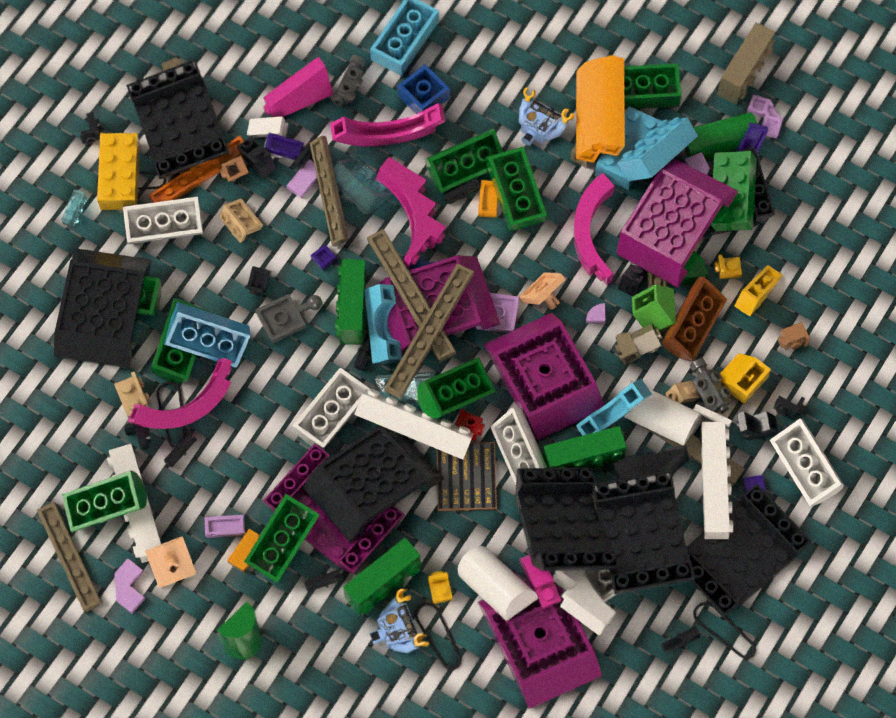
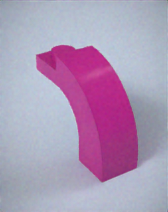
[519,554,561,609]

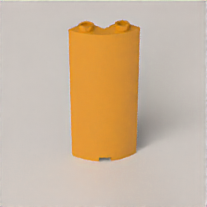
[576,55,625,163]

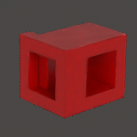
[455,409,485,441]

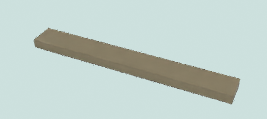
[367,229,456,363]
[384,263,474,400]

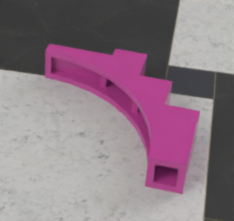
[376,157,446,269]

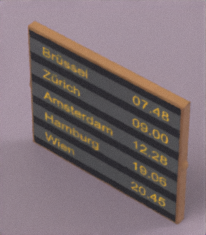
[437,442,497,511]

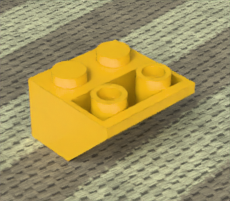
[720,353,771,405]

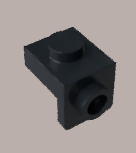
[79,112,101,144]
[618,264,648,296]
[245,266,272,296]
[773,395,806,420]
[123,422,151,450]

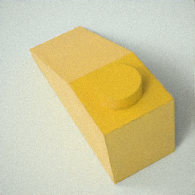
[734,265,783,316]

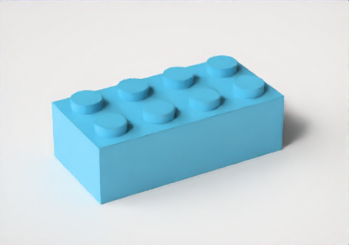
[370,0,439,76]
[595,106,661,190]
[617,117,698,181]

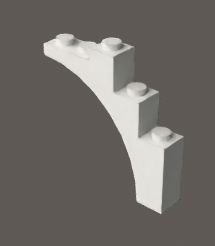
[553,570,616,635]

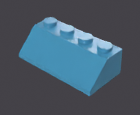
[164,302,251,368]

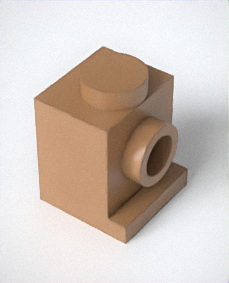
[219,155,249,182]
[778,322,810,350]

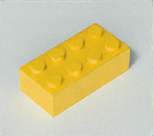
[97,133,140,210]

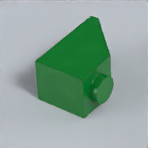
[681,251,708,285]

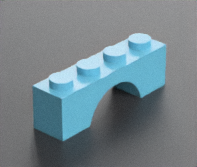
[364,284,402,365]
[576,379,653,436]

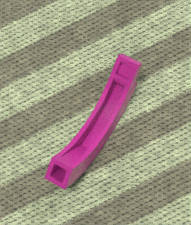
[330,103,446,146]
[573,173,615,285]
[128,358,232,429]

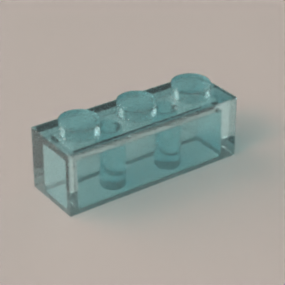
[61,189,87,227]

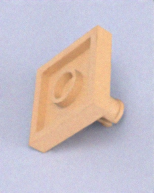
[519,272,566,310]
[145,536,197,588]

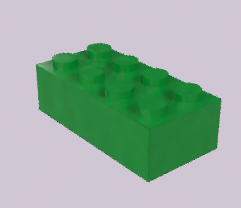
[624,64,682,109]
[486,146,547,232]
[710,151,757,231]
[335,259,366,345]
[543,426,627,471]
[343,538,421,616]

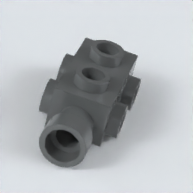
[332,55,365,108]
[690,358,732,414]

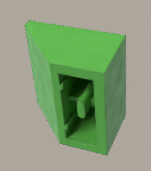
[632,284,676,332]

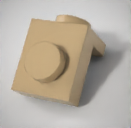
[666,380,700,404]

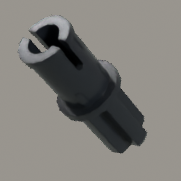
[294,137,317,169]
[444,178,480,205]
[353,334,372,371]
[164,432,197,468]
[304,568,345,592]
[661,626,701,653]

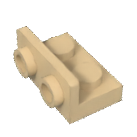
[219,198,263,243]
[114,372,151,419]

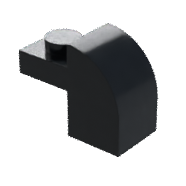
[737,411,779,440]

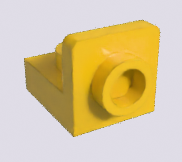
[714,254,742,279]
[428,571,453,604]

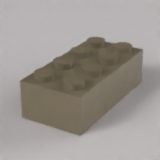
[717,22,776,105]

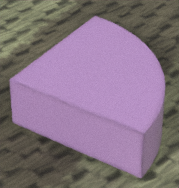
[586,303,605,323]

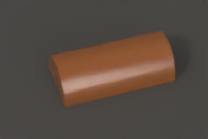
[662,277,727,361]

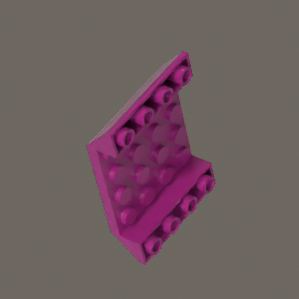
[616,159,738,288]
[379,255,501,356]
[263,444,405,574]

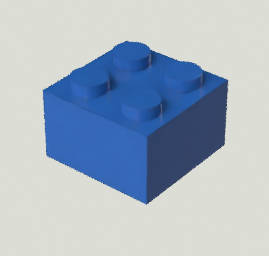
[398,64,450,114]

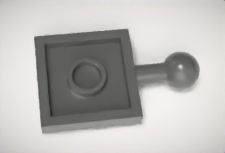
[255,294,322,344]

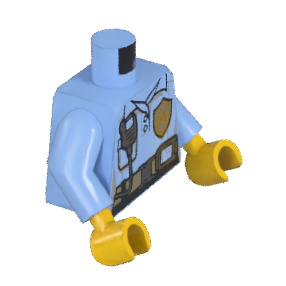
[519,87,575,146]
[369,589,429,653]

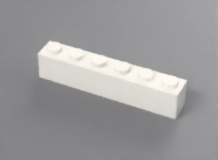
[354,389,474,459]
[701,422,733,539]
[107,444,161,563]

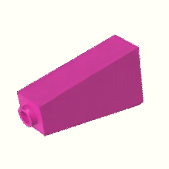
[263,57,334,117]

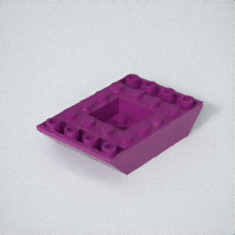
[484,313,604,442]
[478,571,602,709]

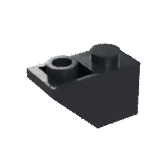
[237,136,277,179]

